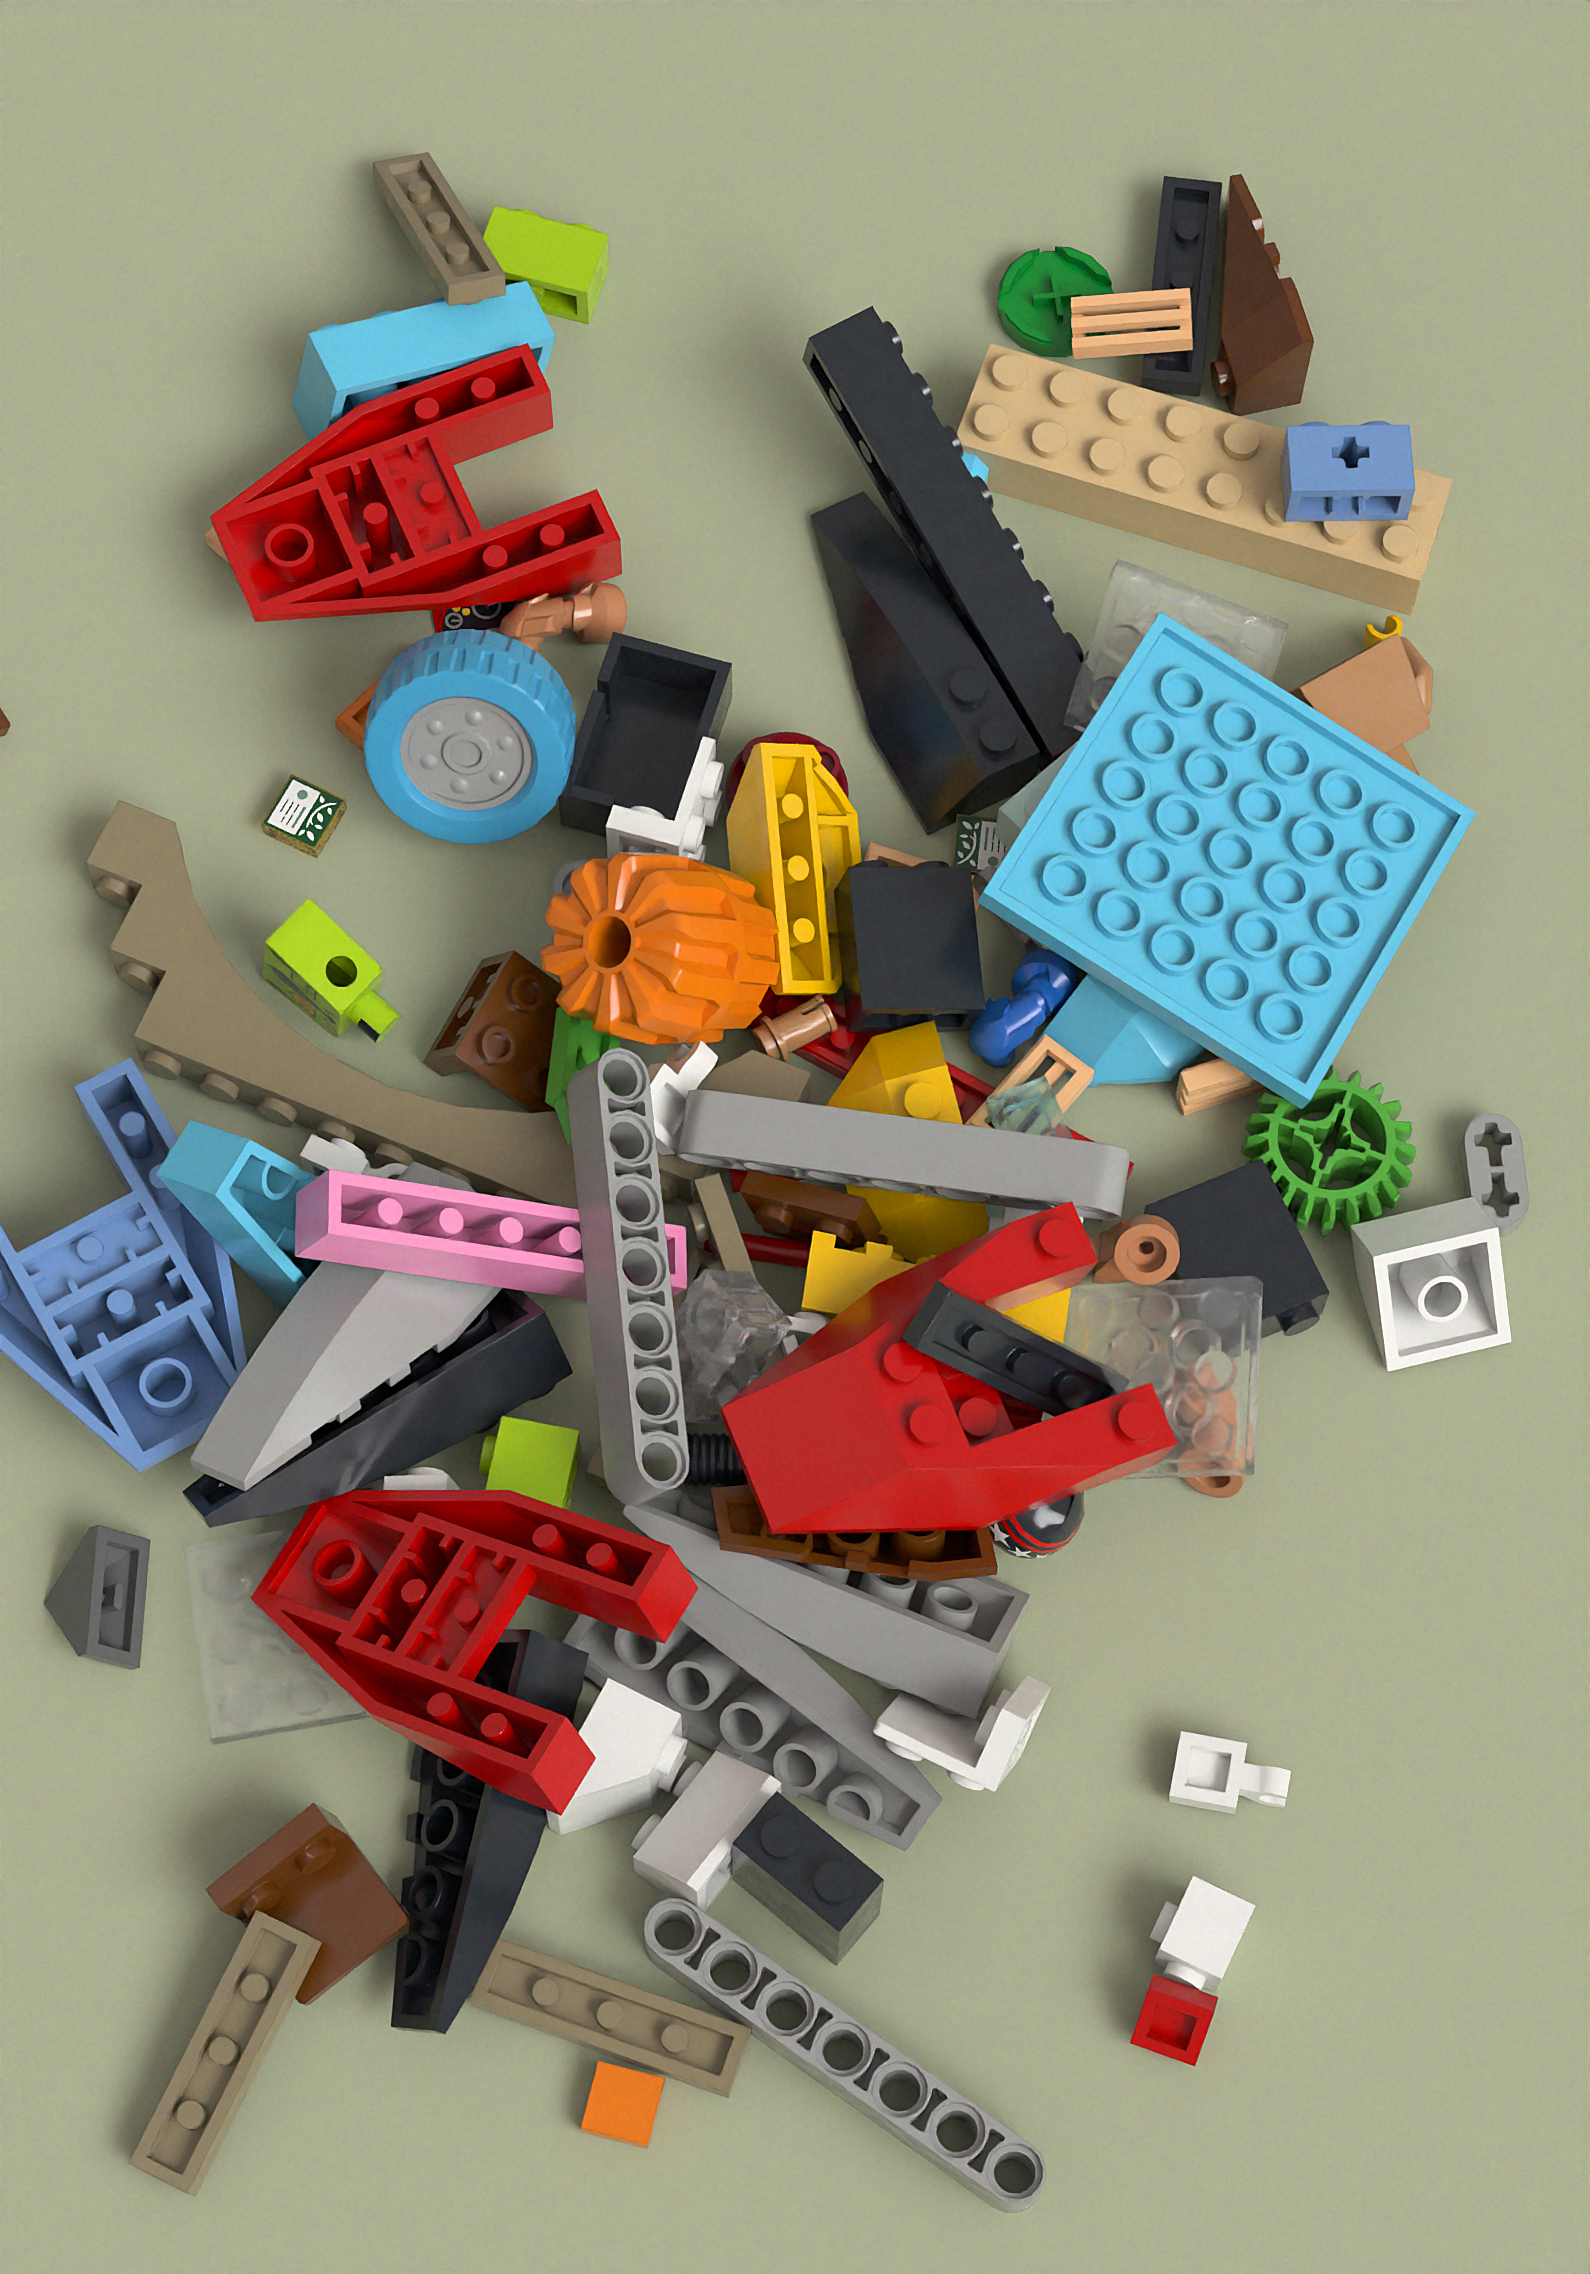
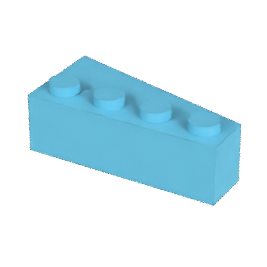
[292,281,556,441]
[156,1120,322,1310]

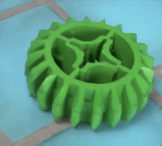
[1241,1064,1416,1237]

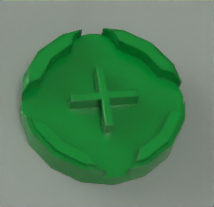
[997,246,1114,358]

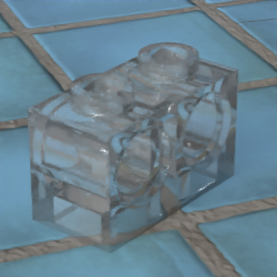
[674,1269,793,1423]

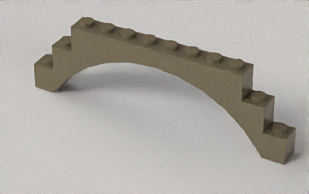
[86,800,811,1211]

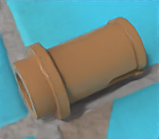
[752,994,837,1062]

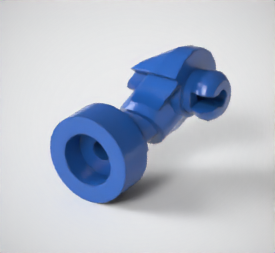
[968,949,1078,1068]

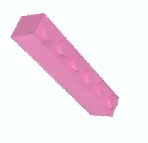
[295,1169,687,1300]

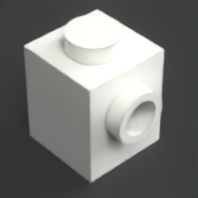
[1149,1876,1255,1992]

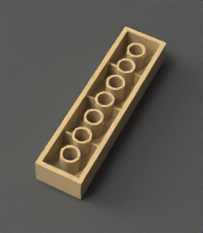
[957,343,1453,616]

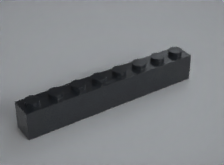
[802,306,1108,772]

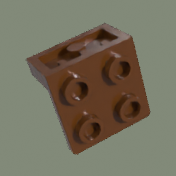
[422,950,562,1113]
[205,1803,411,2006]

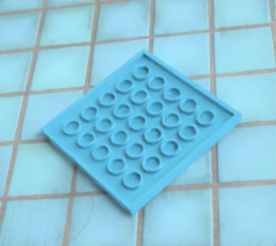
[977,611,1476,1109]

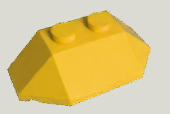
[726,743,862,995]
[826,1020,989,1264]

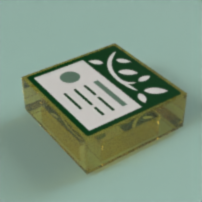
[261,774,347,859]
[951,814,1008,876]

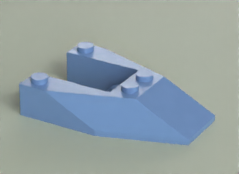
[0,1057,248,1473]

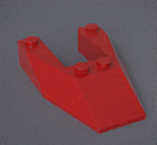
[210,343,622,622]
[719,1201,1178,1534]
[250,1490,698,1815]

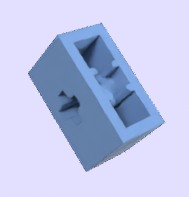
[1280,421,1415,522]

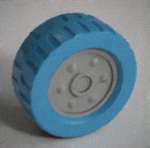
[363,629,576,844]

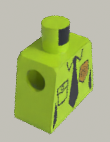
[262,898,401,1044]

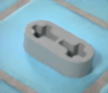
[1460,1113,1529,1237]

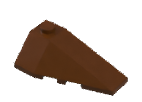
[1210,174,1314,416]
[710,1484,998,1582]

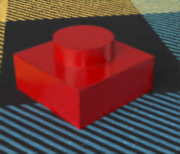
[1130,1974,1219,2067]

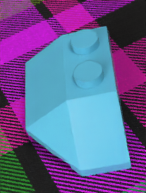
[1036,974,1206,1087]

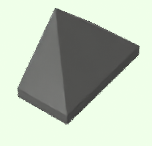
[44,1525,150,1670]

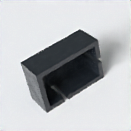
[558,632,732,837]

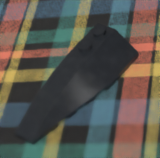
[810,491,1040,836]
[182,1288,574,1528]
[391,1629,589,2034]

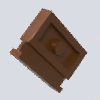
[740,1169,889,1251]

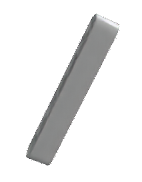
[567,1048,689,1506]
[677,1090,1131,1220]
[644,1898,1046,2213]

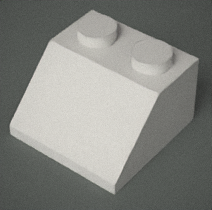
[1350,1197,1511,1371]
[546,1678,688,1835]
[631,1751,781,1912]

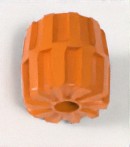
[540,852,781,1046]

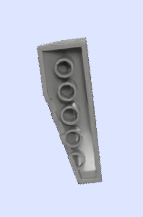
[190,1161,502,1491]
[623,1485,1030,1720]
[563,1533,943,1851]

